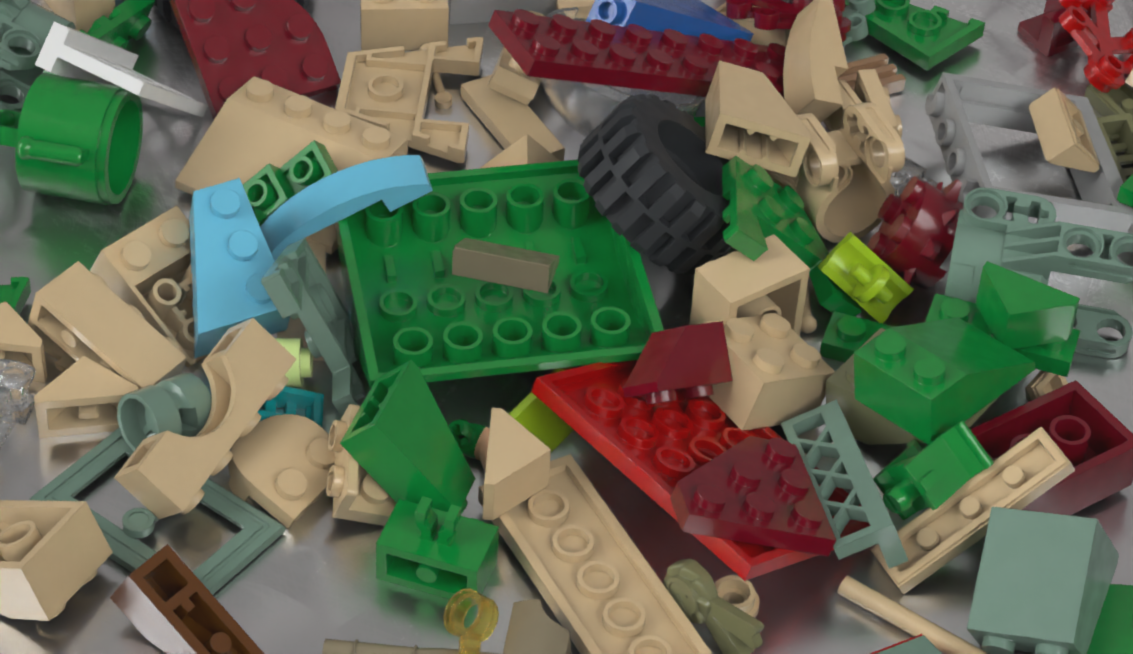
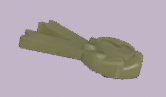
[663,559,765,654]

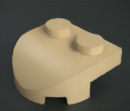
[228,414,335,529]

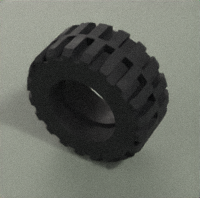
[577,94,732,275]

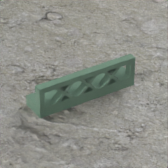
[781,399,909,569]

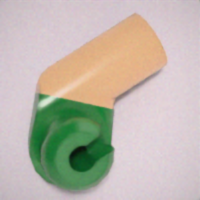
[449,419,490,471]

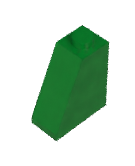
[340,360,476,514]

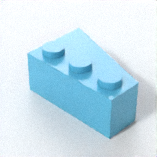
[189,178,290,359]

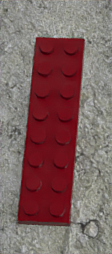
[488,9,786,98]

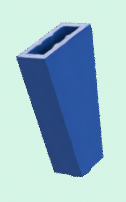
[586,0,754,41]

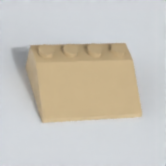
[175,76,408,254]

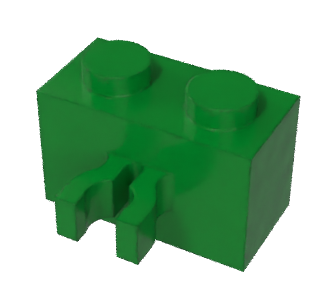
[376,496,499,607]

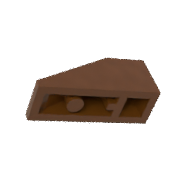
[110,544,264,654]

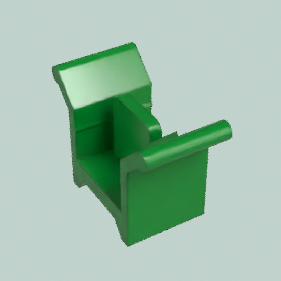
[873,420,994,520]

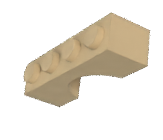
[114,318,296,520]

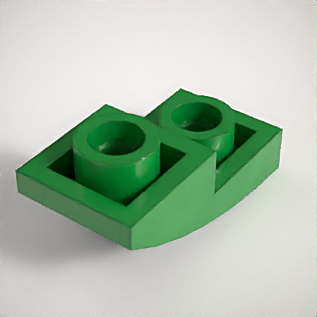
[243,140,338,227]

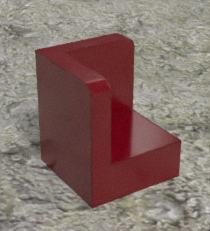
[1017,0,1088,58]

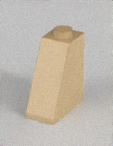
[705,60,811,178]

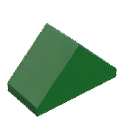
[976,261,1080,349]

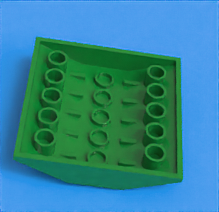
[335,159,664,388]

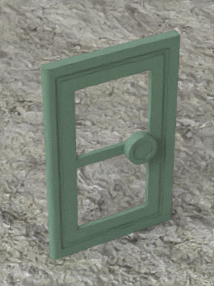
[29,428,286,595]

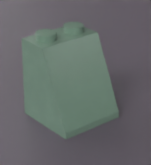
[967,507,1119,654]

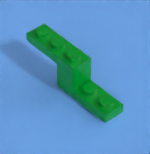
[820,293,1081,377]

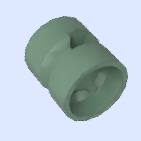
[117,373,212,451]

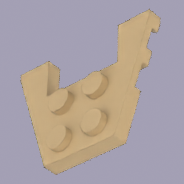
[335,37,484,163]

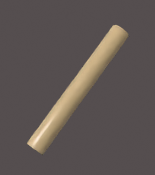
[837,576,987,654]

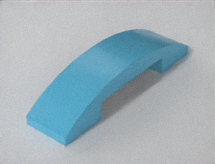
[260,155,433,261]

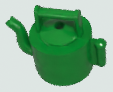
[0,73,143,205]

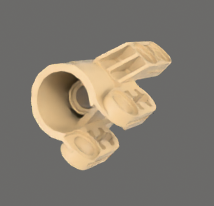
[765,80,905,243]

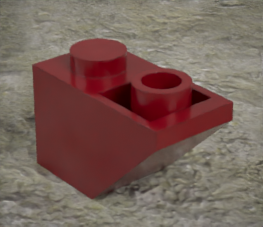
[623,321,733,405]

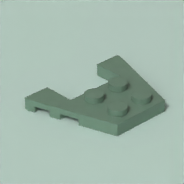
[261,238,365,418]

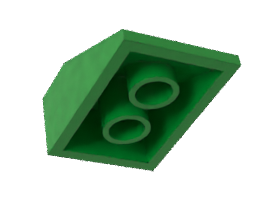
[854,317,1035,445]

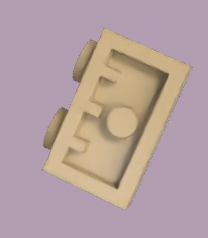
[326,404,396,526]

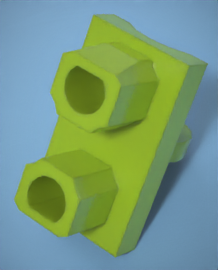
[818,231,914,324]

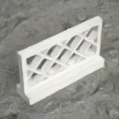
[35,22,208,118]

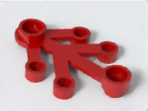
[1058,0,1133,93]

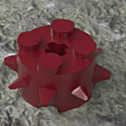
[867,176,963,289]

